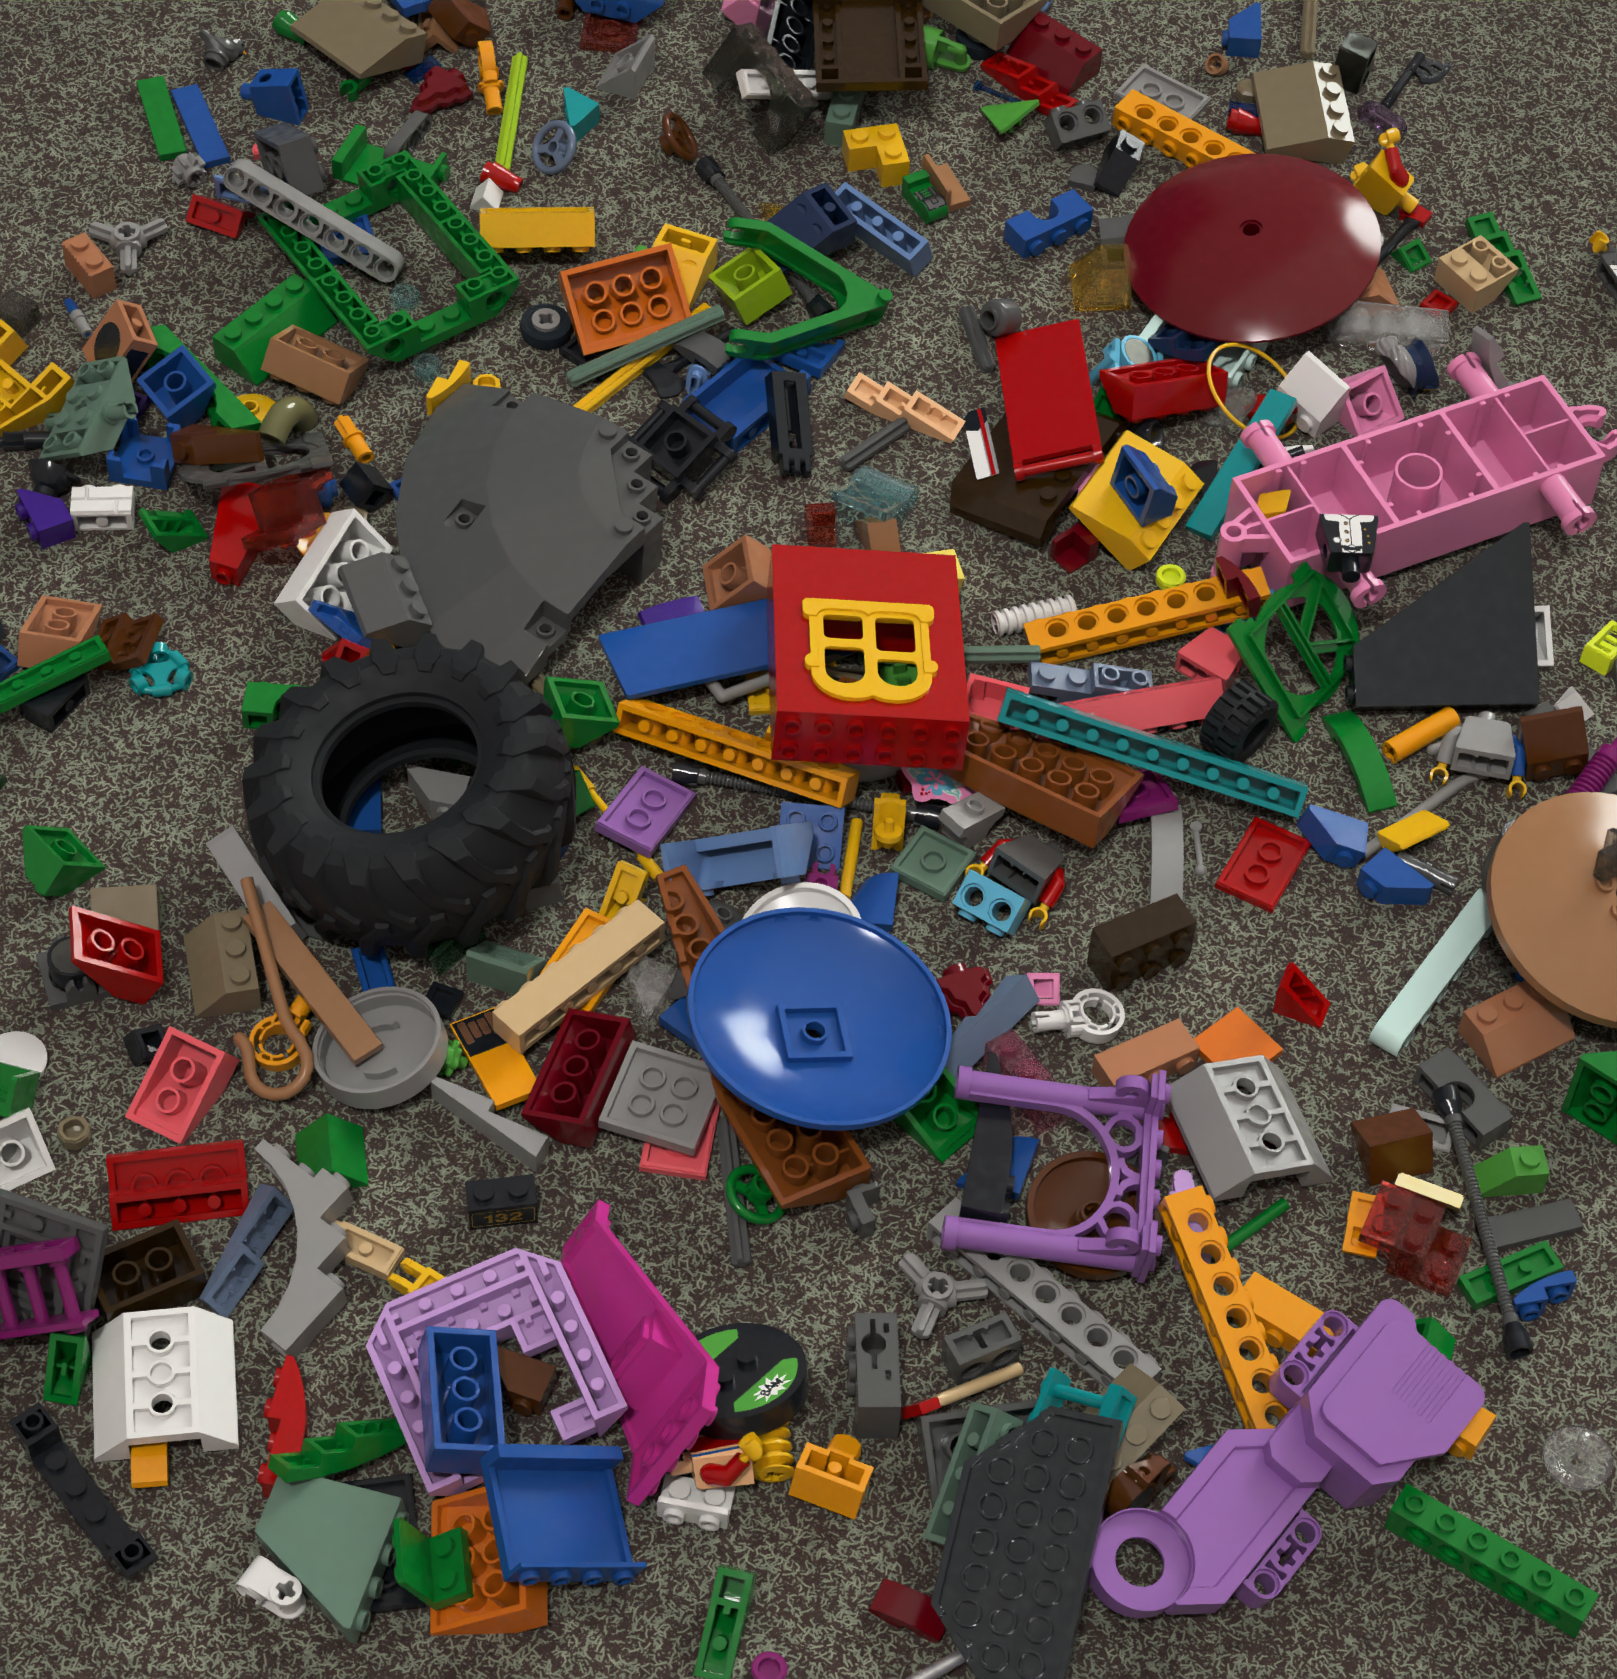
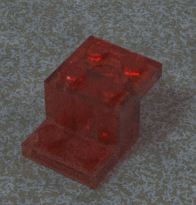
[241,467,333,552]
[1358,1180,1472,1297]

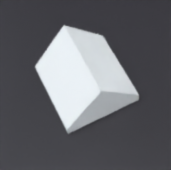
[470,178,504,211]
[1554,686,1595,721]

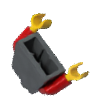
[965,834,1065,930]

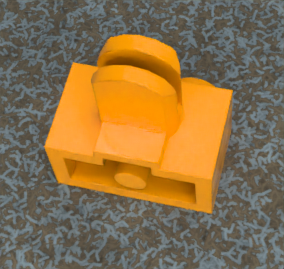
[788,1434,874,1520]

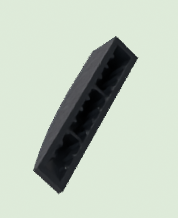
[959,1052,1015,1223]

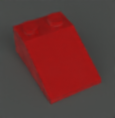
[69,905,164,1005]

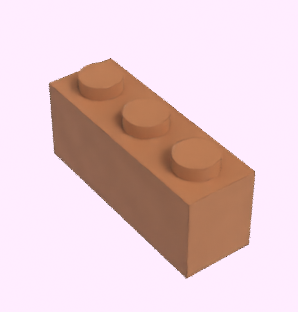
[1091,1018,1200,1087]

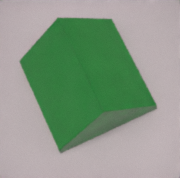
[295,1113,369,1188]

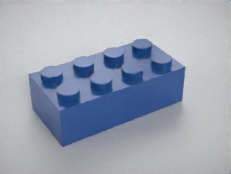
[418,1326,505,1474]

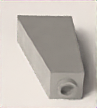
[206,825,307,940]

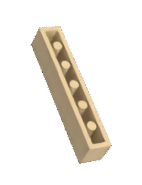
[492,899,665,1054]

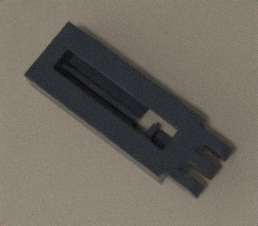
[765,371,814,477]

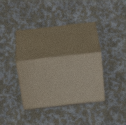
[90,884,160,931]

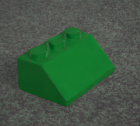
[1561,1051,1617,1145]

